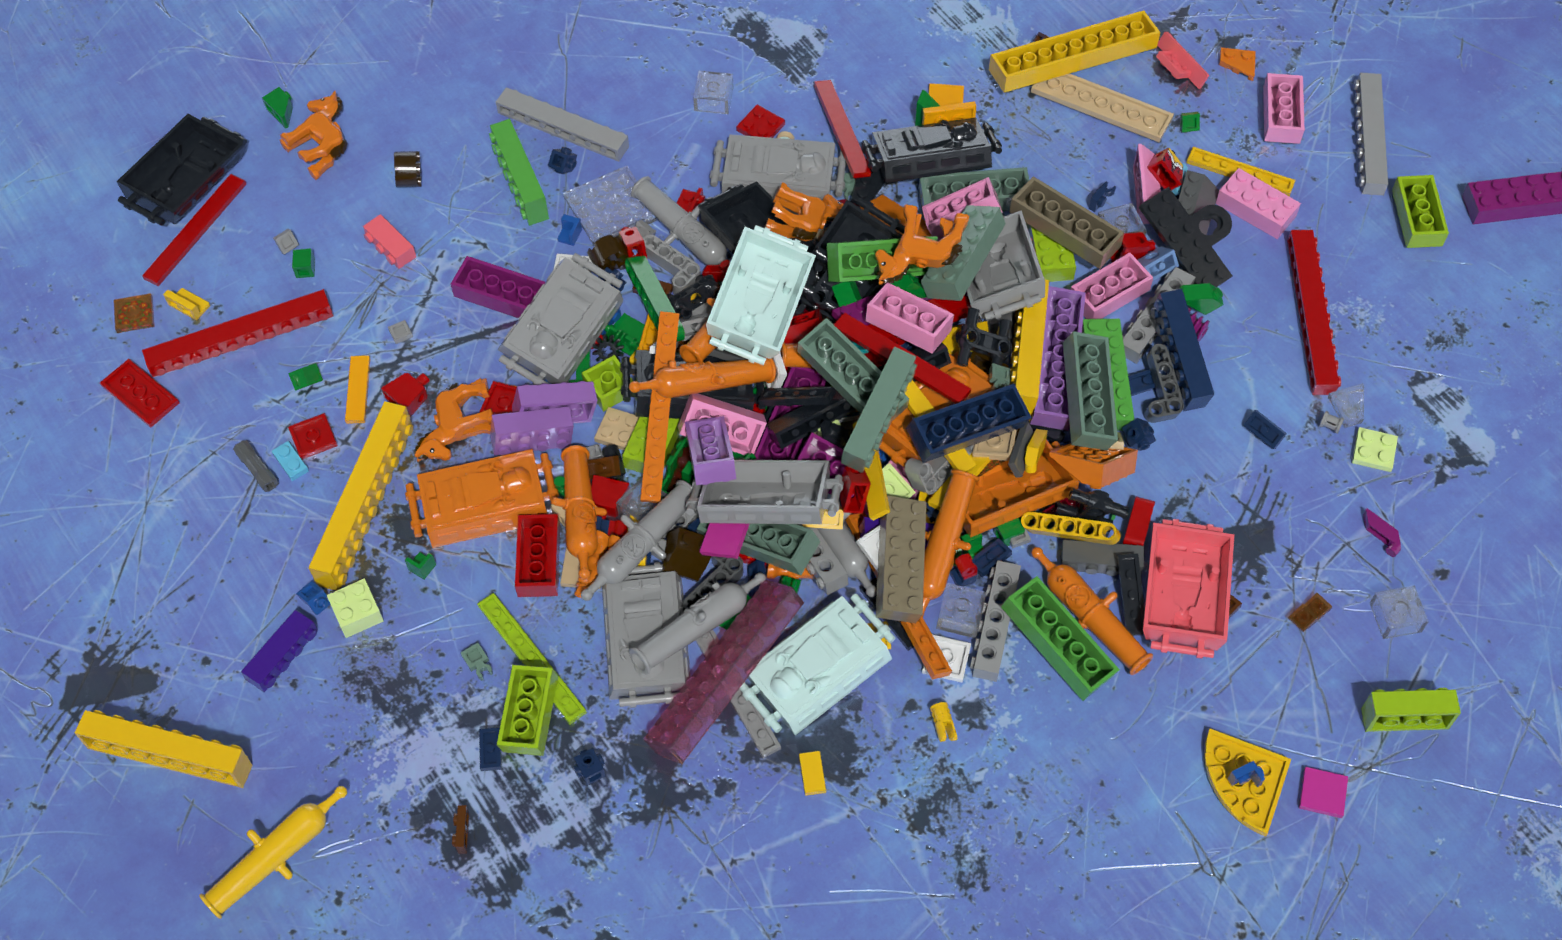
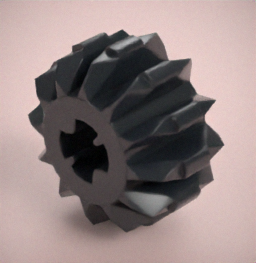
[592,334,624,362]

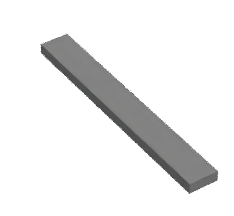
[695,630,781,758]

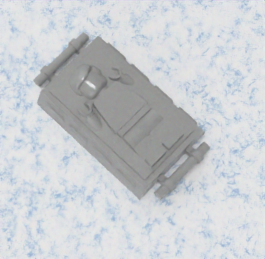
[710,134,847,201]
[967,210,1045,320]
[498,253,623,385]
[686,460,844,524]
[602,562,692,708]

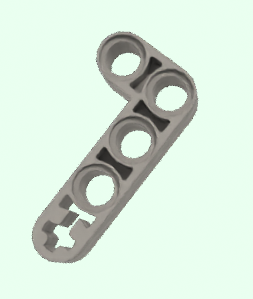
[643,234,701,295]
[905,445,974,494]

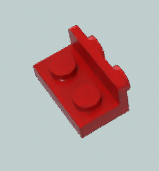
[677,188,705,218]

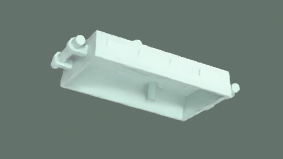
[706,225,816,365]
[738,593,896,735]

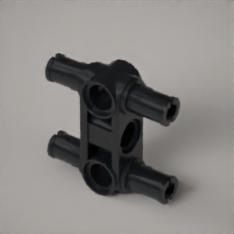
[802,246,864,313]
[667,275,720,319]
[956,308,1012,374]
[1053,487,1129,532]

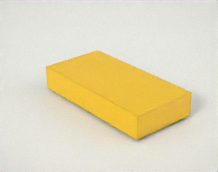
[799,751,826,796]

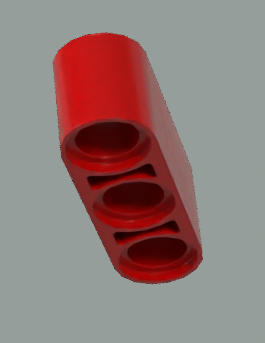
[1123,496,1155,546]

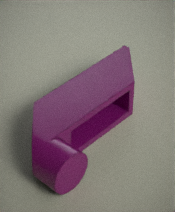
[1363,508,1401,557]

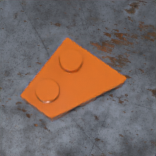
[1219,47,1256,81]

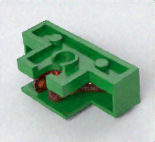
[661,437,695,500]

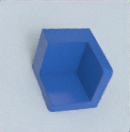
[557,214,582,246]

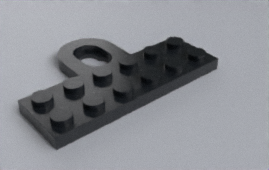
[1138,187,1233,287]

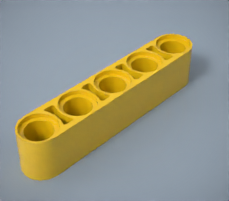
[1021,512,1121,545]

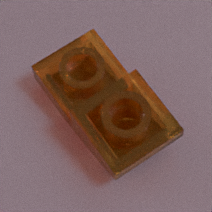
[1288,593,1332,632]

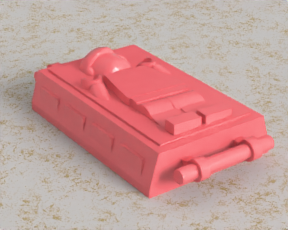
[1143,519,1234,659]

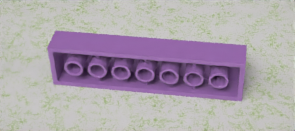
[1030,286,1086,431]

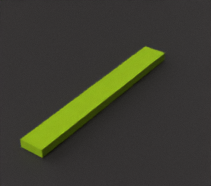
[477,593,587,725]

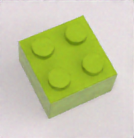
[582,355,633,412]

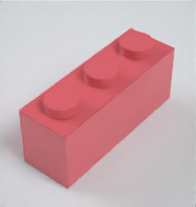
[363,214,416,269]

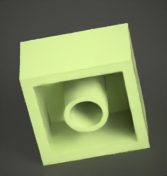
[327,578,383,638]

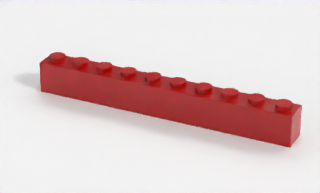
[1287,230,1341,395]
[142,289,334,377]

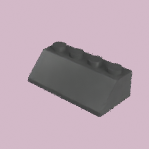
[1178,170,1219,235]

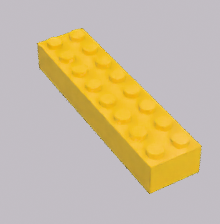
[1009,279,1049,421]
[74,710,253,788]

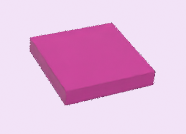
[700,523,749,559]
[1299,767,1348,818]

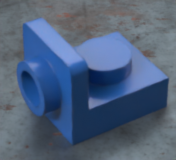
[296,581,331,615]
[1228,761,1265,787]

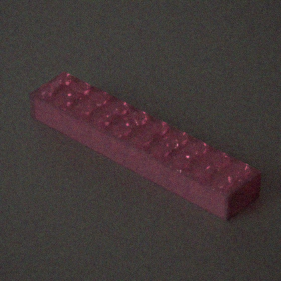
[643,580,804,764]

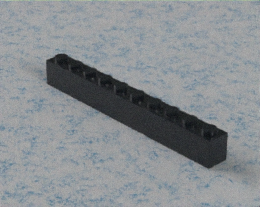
[767,343,952,449]

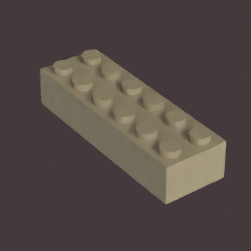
[1010,176,1124,269]
[876,496,926,623]

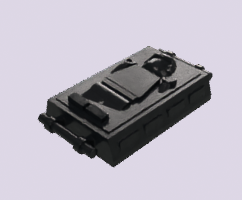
[117,114,247,226]
[861,117,1002,183]
[698,181,817,255]
[794,198,905,325]
[620,350,766,419]

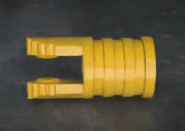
[930,702,958,742]

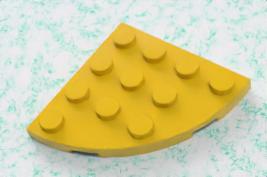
[1204,729,1291,837]

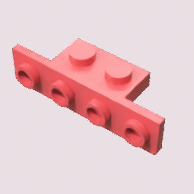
[1156,32,1209,89]

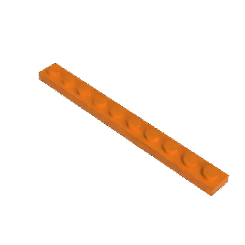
[640,311,679,503]
[845,513,952,680]

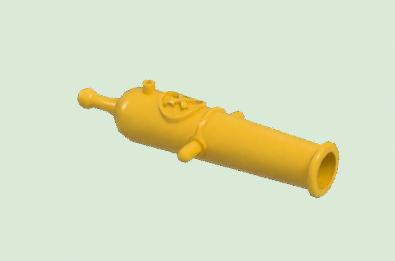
[199,786,347,919]

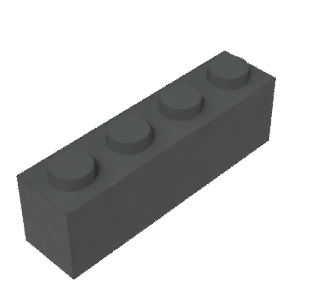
[1061,540,1144,576]

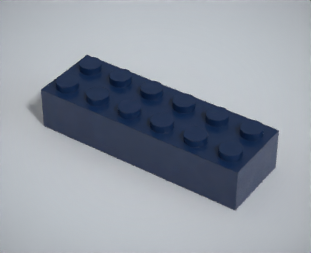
[1151,289,1214,412]
[906,384,1032,463]

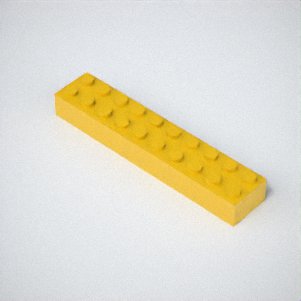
[988,10,1161,93]
[308,401,413,591]

